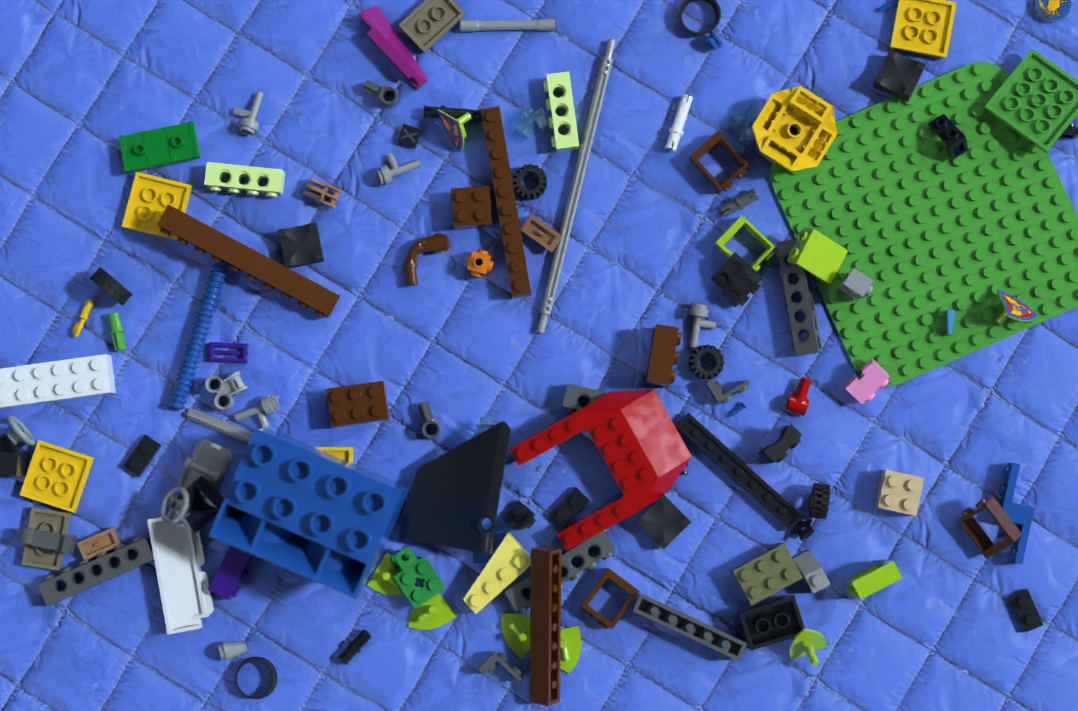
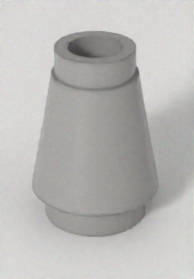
[218,641,248,661]

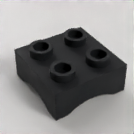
[873,49,925,102]
[278,222,324,268]
[760,424,802,463]
[636,495,691,549]

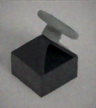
[0,415,35,477]
[161,475,224,534]

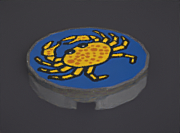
[1033,0,1072,23]

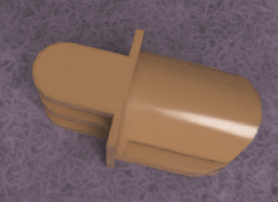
[303,177,343,209]

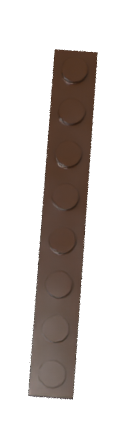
[529,545,562,706]

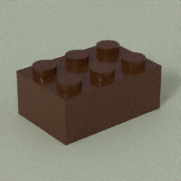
[645,324,682,388]
[326,381,390,428]

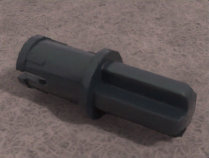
[338,629,371,665]

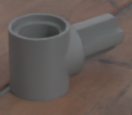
[363,80,398,108]
[418,402,441,439]

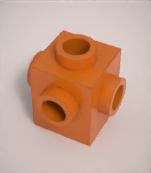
[465,249,494,278]

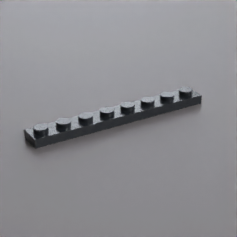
[676,413,804,531]

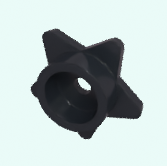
[791,518,815,541]

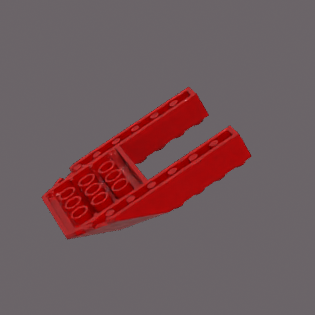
[509,389,692,551]

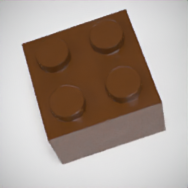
[451,186,492,230]

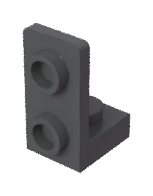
[705,379,751,404]
[478,651,523,682]

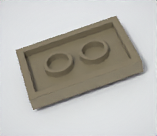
[399,0,466,54]
[21,507,71,571]

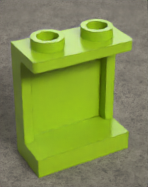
[787,228,848,285]

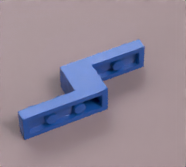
[999,463,1035,564]

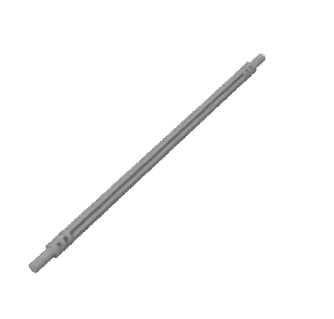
[537,39,616,334]

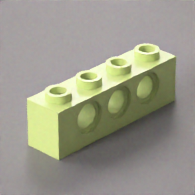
[543,71,579,152]
[204,162,285,198]

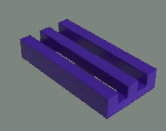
[208,342,249,363]

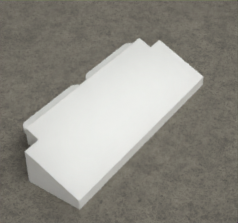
[147,514,214,635]

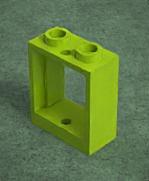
[714,216,775,272]
[845,560,902,600]

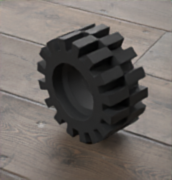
[513,164,547,200]
[689,344,724,380]
[809,483,830,519]

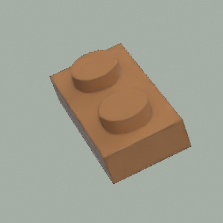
[521,214,563,252]
[77,527,121,560]

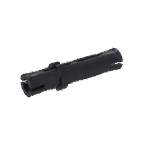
[423,105,481,122]

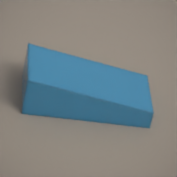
[945,310,955,335]

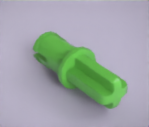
[107,312,126,351]

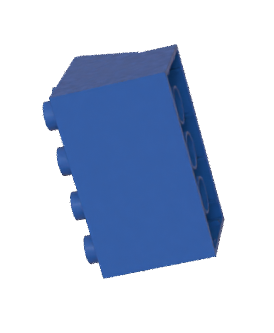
[209,428,411,599]

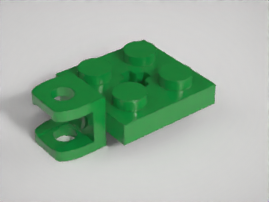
[391,547,445,610]

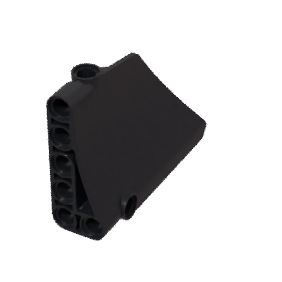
[401,421,511,554]

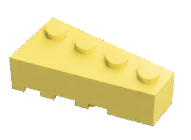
[463,532,531,614]

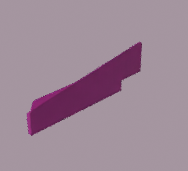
[359,6,428,90]

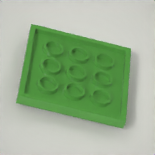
[984,48,1078,153]

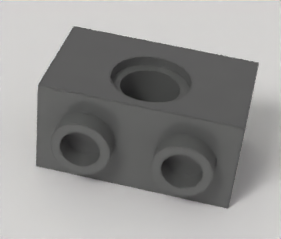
[562,383,605,413]

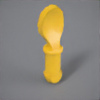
[72,299,94,337]

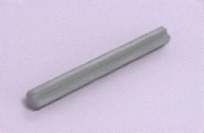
[187,408,252,443]

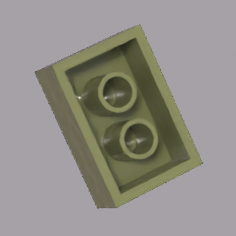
[731,543,803,605]

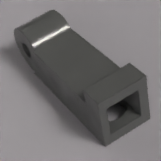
[18,527,77,554]

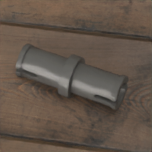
[719,189,759,217]

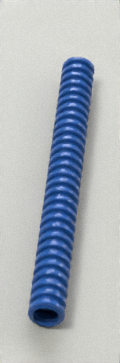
[168,261,229,410]

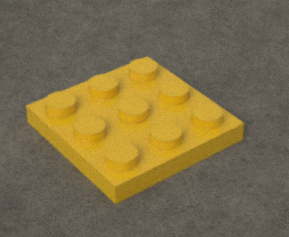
[889,0,957,59]
[122,172,193,241]
[20,440,94,513]

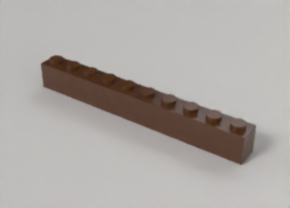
[481,106,531,299]
[157,204,340,318]

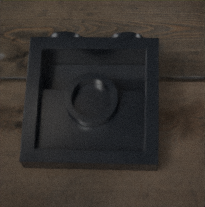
[710,252,763,308]

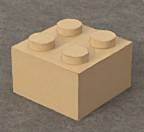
[874,470,924,516]

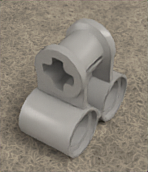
[205,371,249,411]

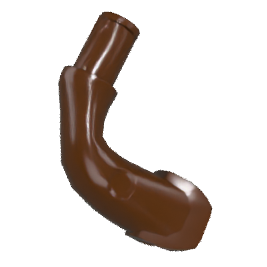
[402,233,450,286]

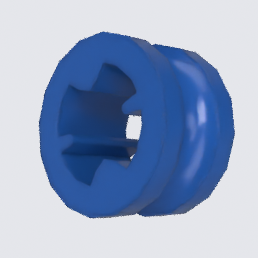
[704,31,722,51]

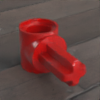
[785,377,811,416]

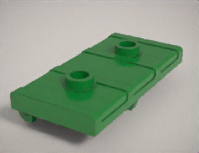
[119,121,201,174]

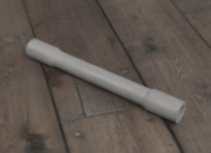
[460,19,555,32]

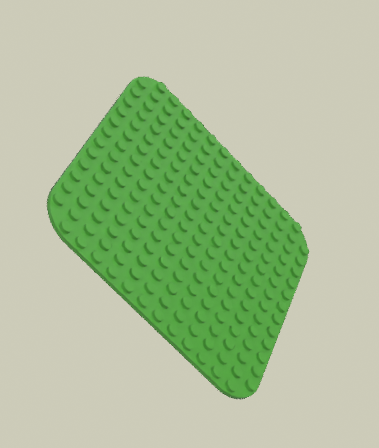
[770,62,1078,386]

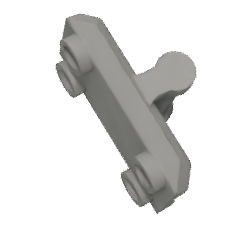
[178,439,231,490]

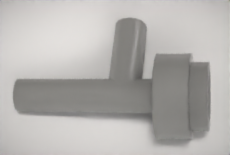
[234,91,264,136]
[376,153,421,185]
[689,303,716,348]
[234,395,279,428]

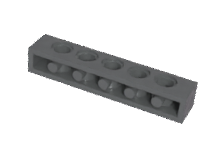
[775,238,823,356]
[504,531,615,612]
[38,536,154,606]
[632,593,747,661]

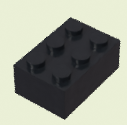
[737,595,805,651]

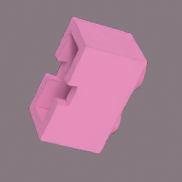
[845,358,889,404]

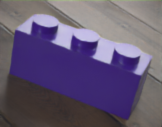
[208,545,257,600]

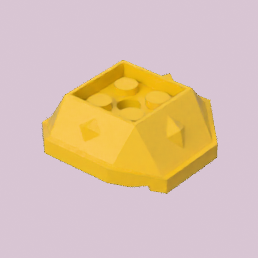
[751,86,837,172]

